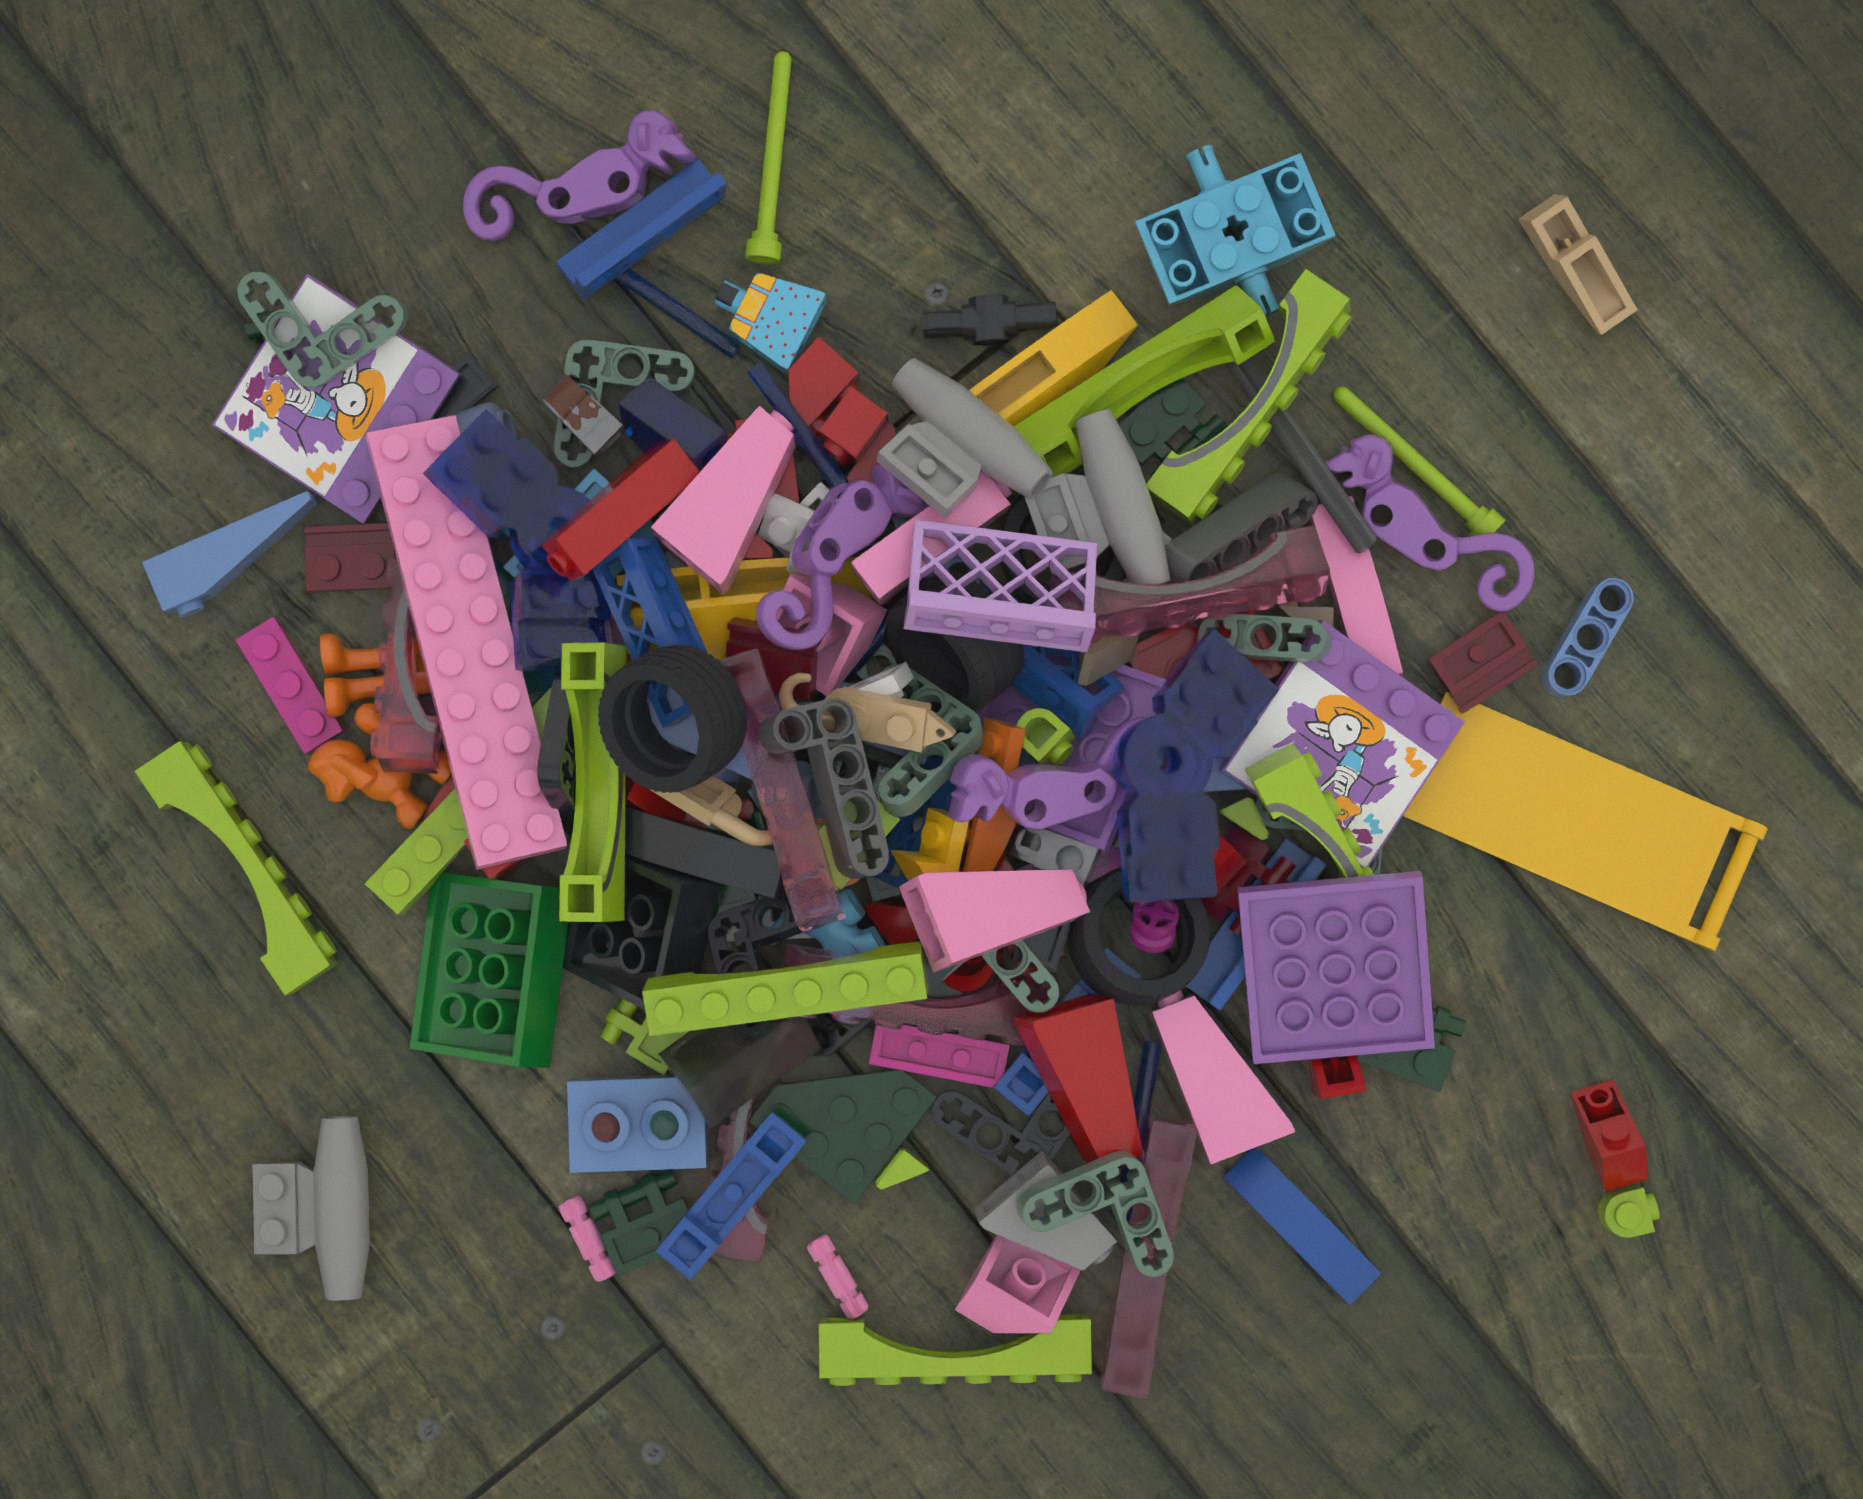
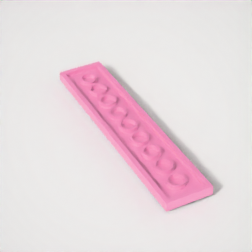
[366,415,568,870]

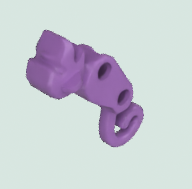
[462,110,696,242]
[1324,434,1535,612]
[756,464,930,650]
[948,717,1184,830]

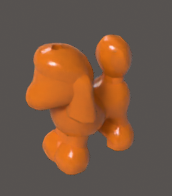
[308,703,451,830]

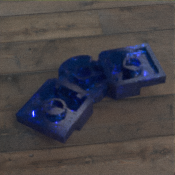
[422,409,611,671]
[1113,629,1279,903]

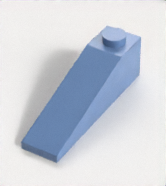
[142,491,319,618]

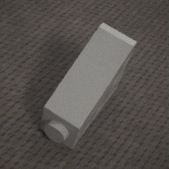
[974,1151,1118,1270]

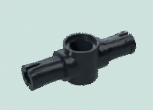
[922,294,1058,346]

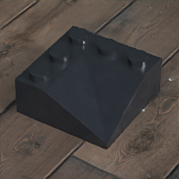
[563,854,719,1010]

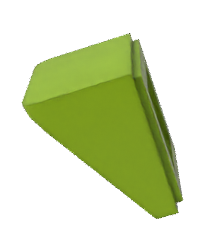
[1217,797,1269,840]
[875,1145,930,1190]

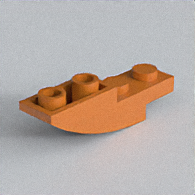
[958,718,1026,872]

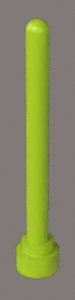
[745,51,792,264]
[1333,386,1505,536]

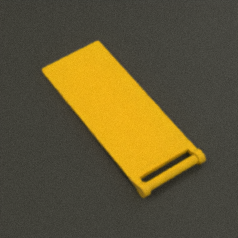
[1403,692,1768,952]

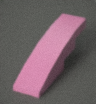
[1310,496,1403,676]

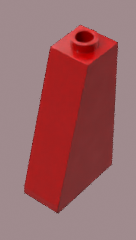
[541,439,700,581]
[1013,993,1143,1169]

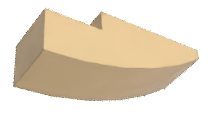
[1518,194,1638,335]

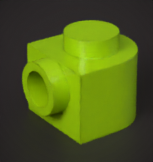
[1017,708,1076,766]
[1598,1184,1660,1238]

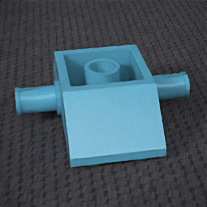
[1135,145,1336,316]

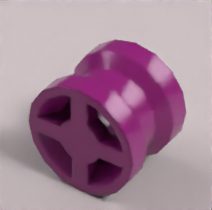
[1130,894,1179,953]

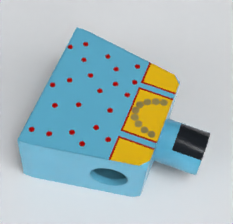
[714,273,827,376]

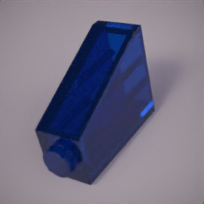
[618,377,728,492]

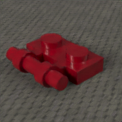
[1190,824,1296,938]

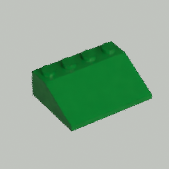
[409,872,569,1068]

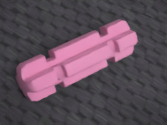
[559,1195,616,1282]
[807,1234,868,1320]

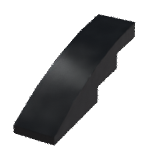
[625,805,790,899]

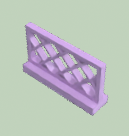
[904,520,1097,652]

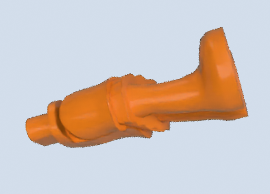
[320,633,431,718]

